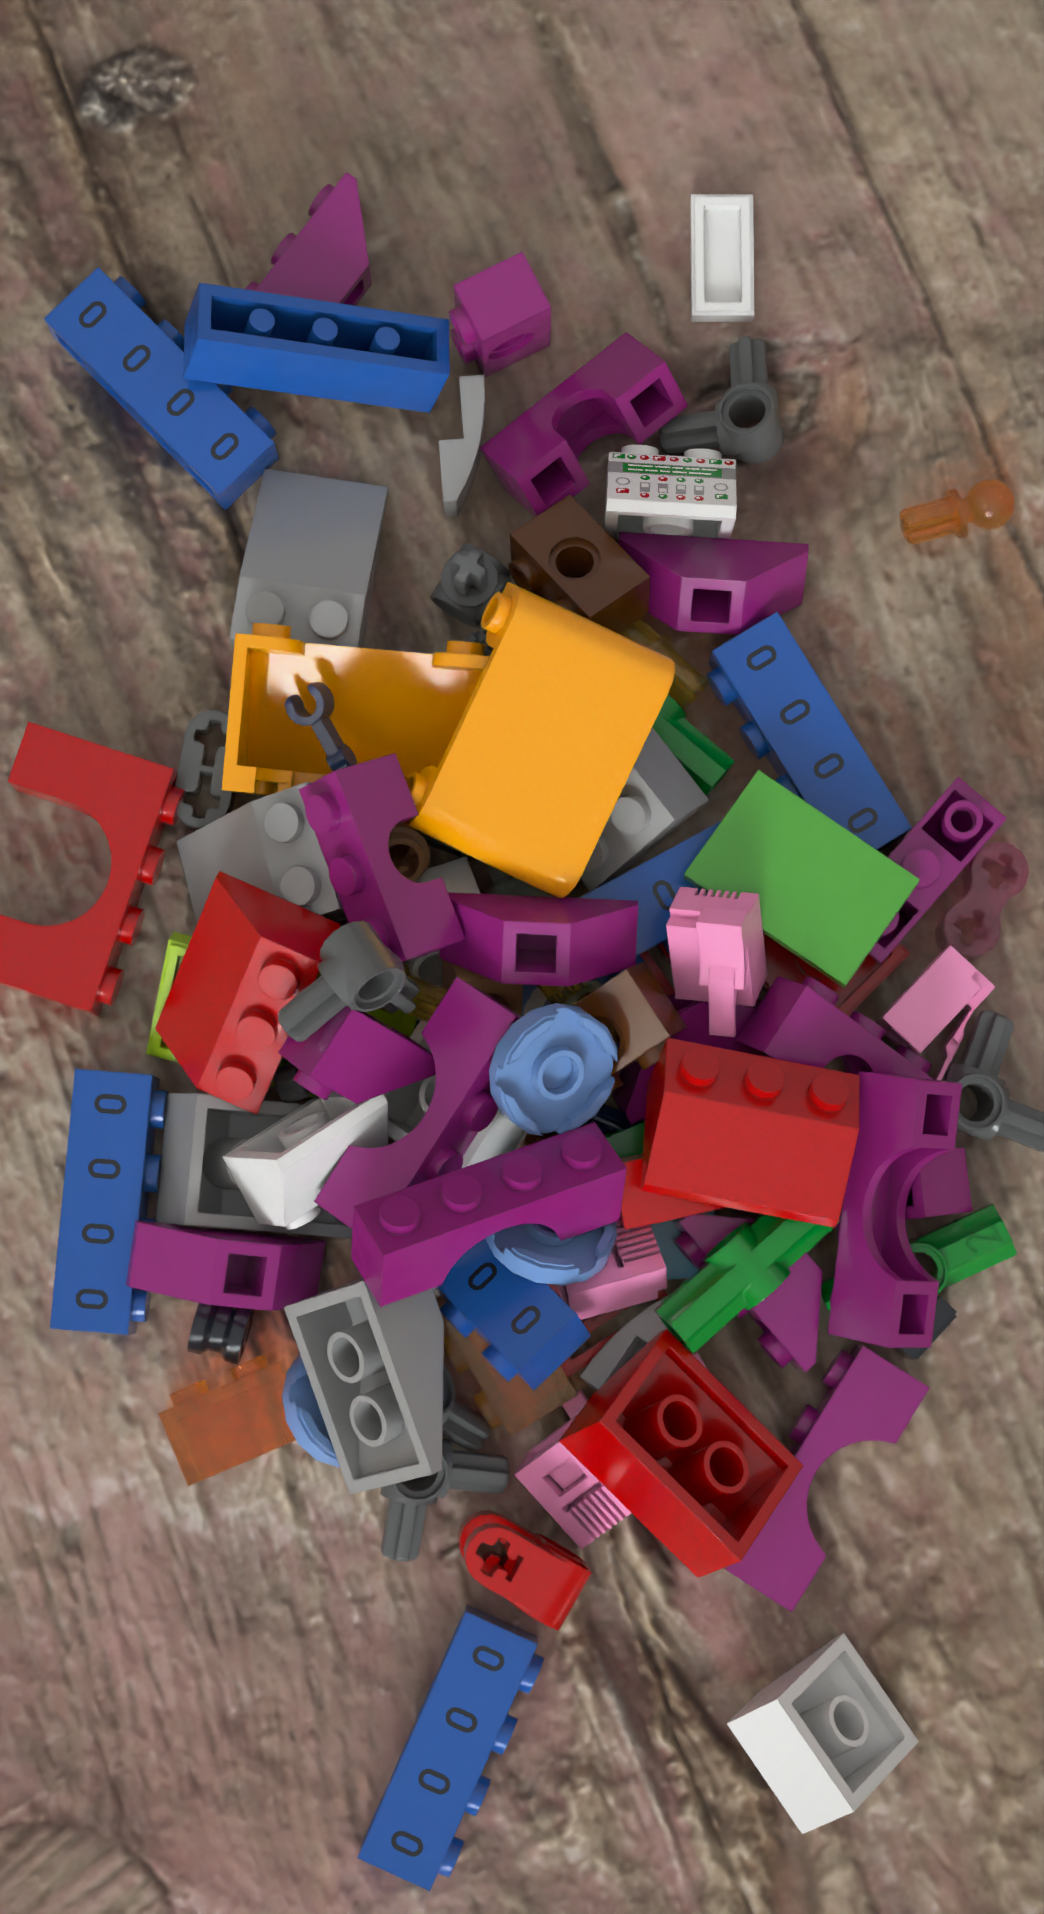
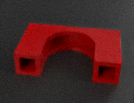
[0,721,185,1017]

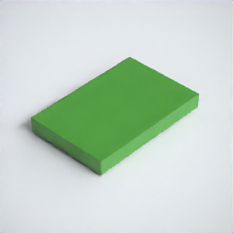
[684,770,920,989]

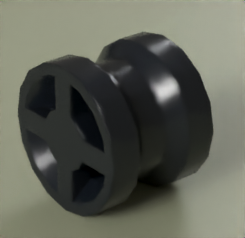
[188,1303,255,1365]

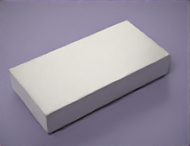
[690,194,754,322]

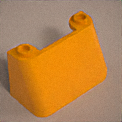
[403,582,675,898]
[222,623,490,796]

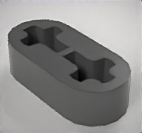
[175,710,236,831]

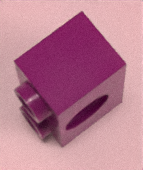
[448,251,551,378]

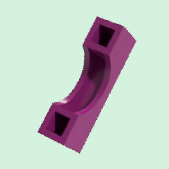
[314,977,522,1229]
[828,1071,962,1348]
[351,1122,627,1307]
[724,1344,930,1612]

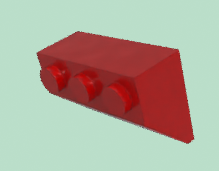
[155,871,341,1115]
[641,1038,860,1228]
[559,1329,804,1578]

